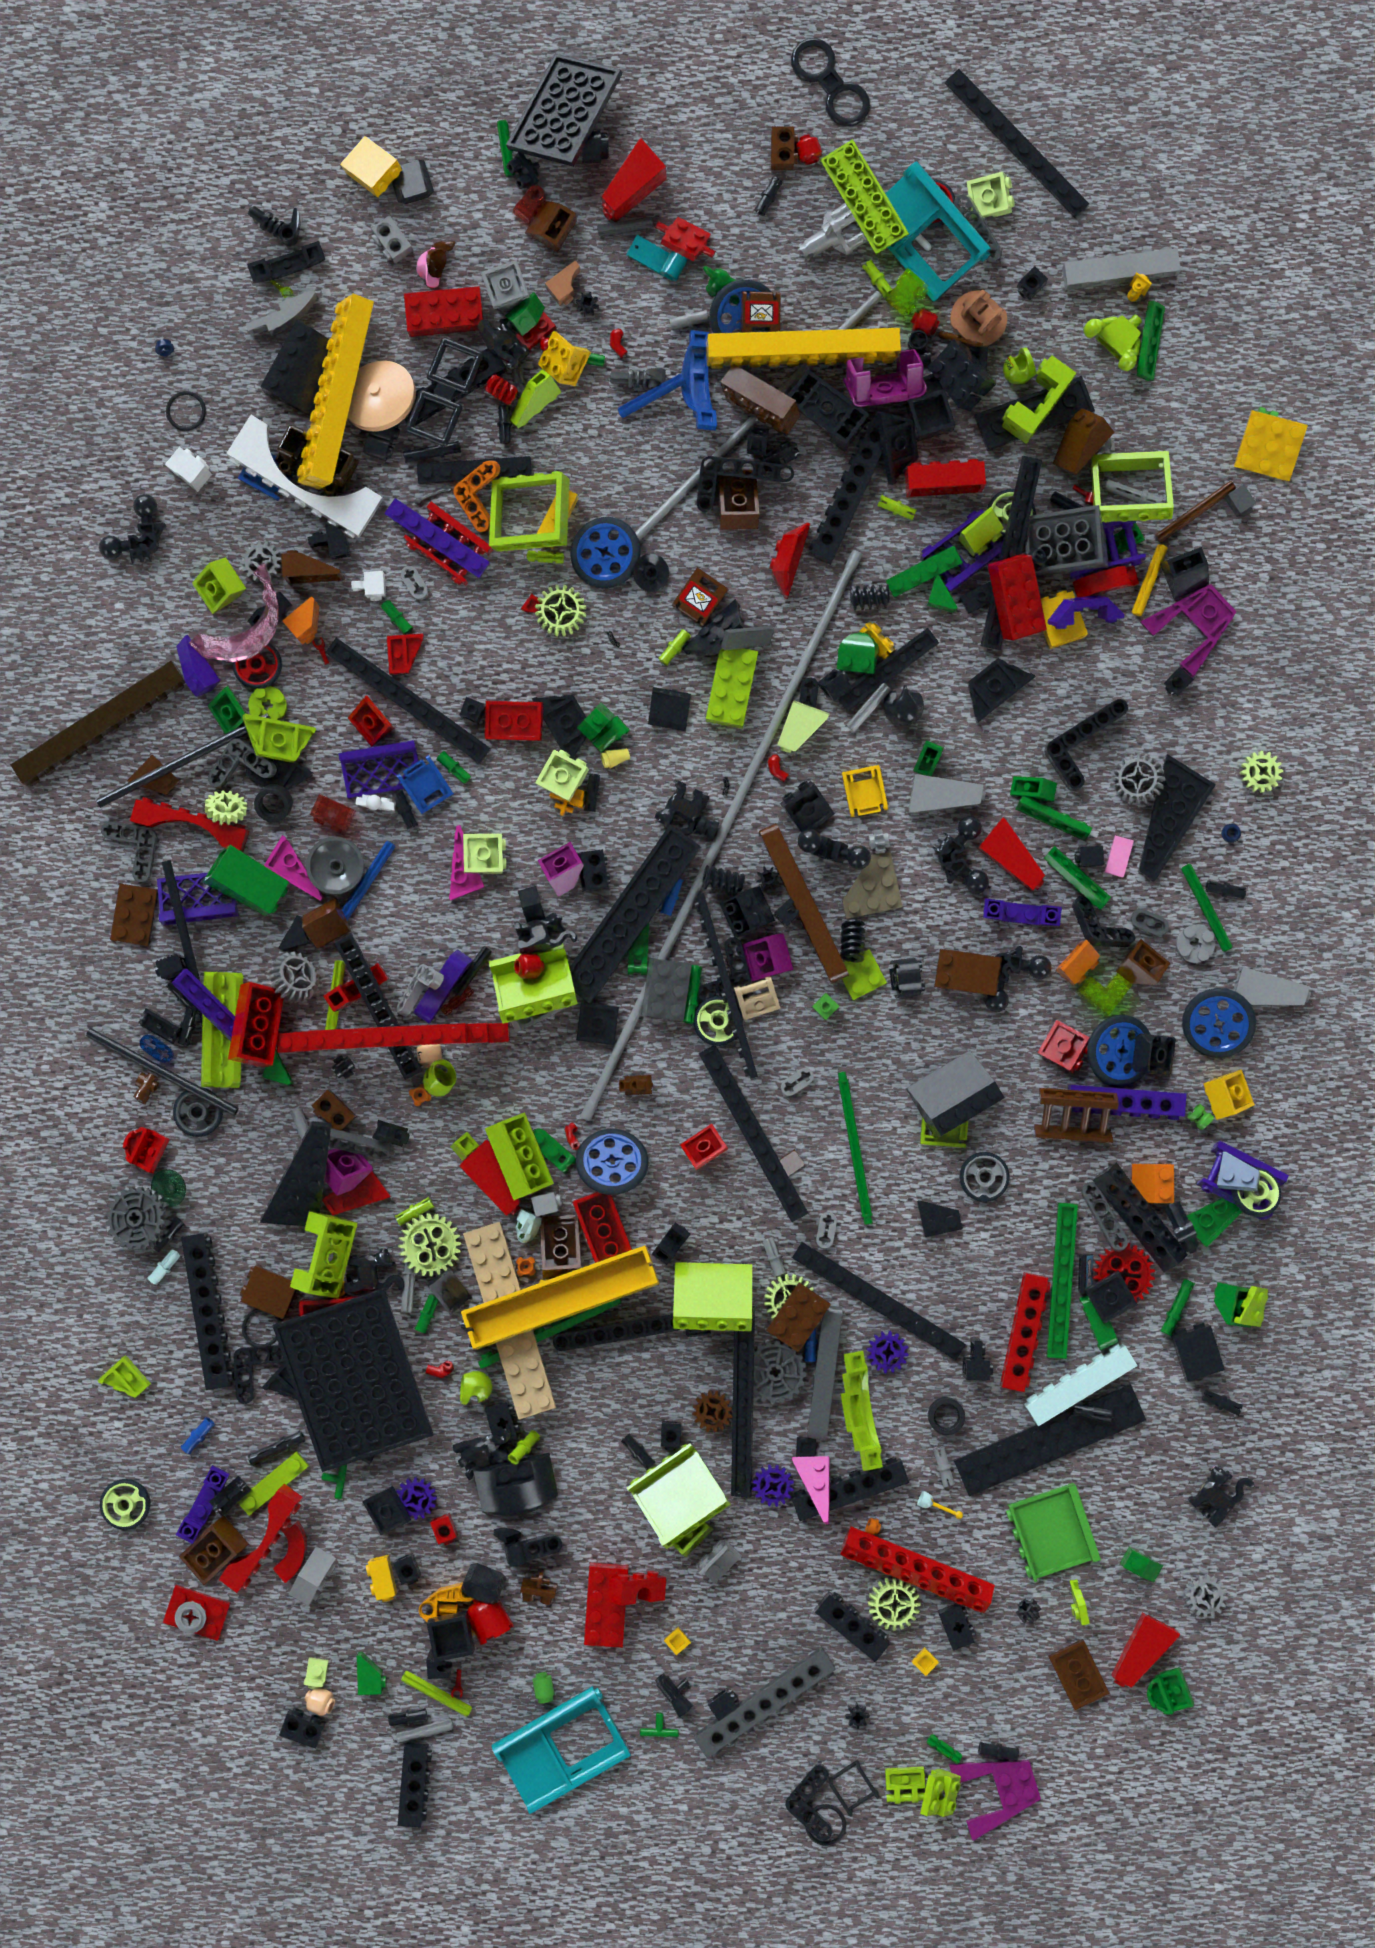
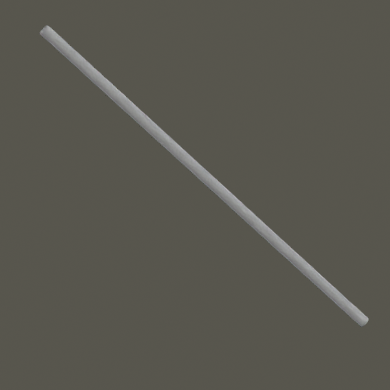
[625,291,883,550]

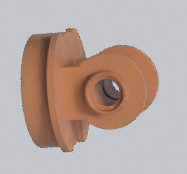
[950,290,1007,347]

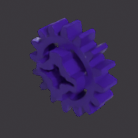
[866,1330,909,1373]
[752,1464,794,1507]
[396,1476,437,1520]

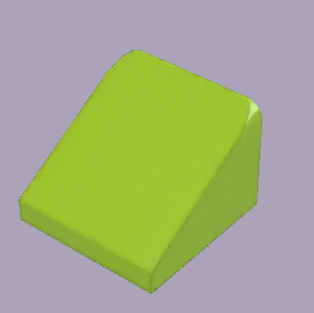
[450,1132,479,1161]

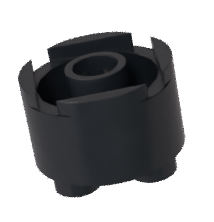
[889,957,925,999]

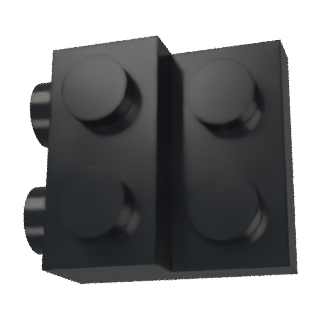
[780,781,835,832]

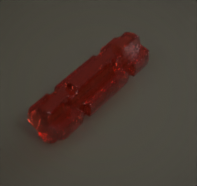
[441,986,474,1016]

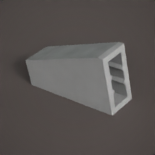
[908,774,986,814]
[1233,967,1311,1006]

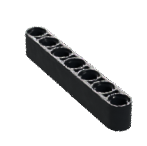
[553,1312,681,1351]

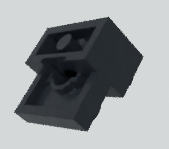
[962,1337,993,1380]

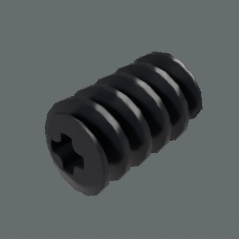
[850,584,890,611]
[703,865,745,896]
[840,919,866,963]

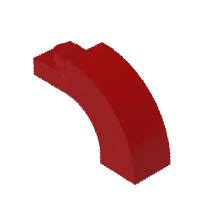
[1073,566,1139,597]

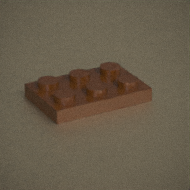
[110,883,158,946]
[766,1282,831,1353]
[1048,1639,1110,1710]

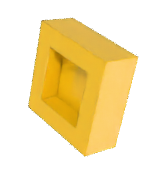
[664,1626,691,1655]
[912,1647,939,1676]

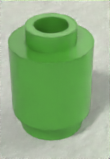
[532,1672,555,1703]

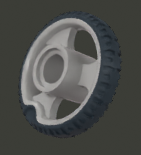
[959,1152,1010,1202]

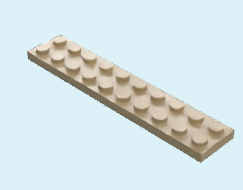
[463,1222,557,1420]

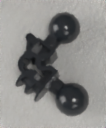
[99,494,167,564]
[932,816,989,894]
[797,829,871,869]
[985,946,1052,1012]

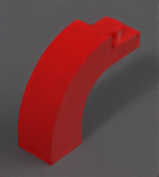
[323,963,389,1012]
[273,1518,307,1583]

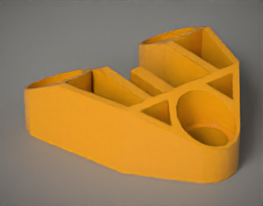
[418,1582,474,1636]

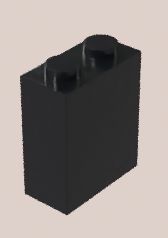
[1171,1322,1225,1382]

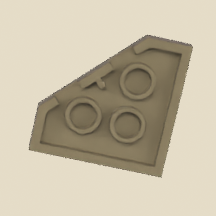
[842,851,903,919]

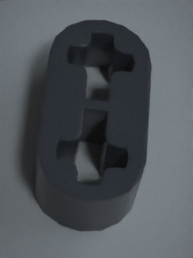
[799,677,819,708]

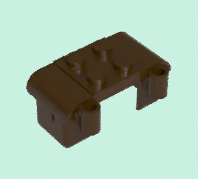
[275,425,361,497]

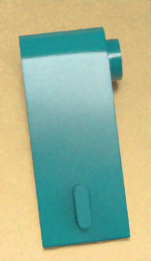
[626,235,687,282]

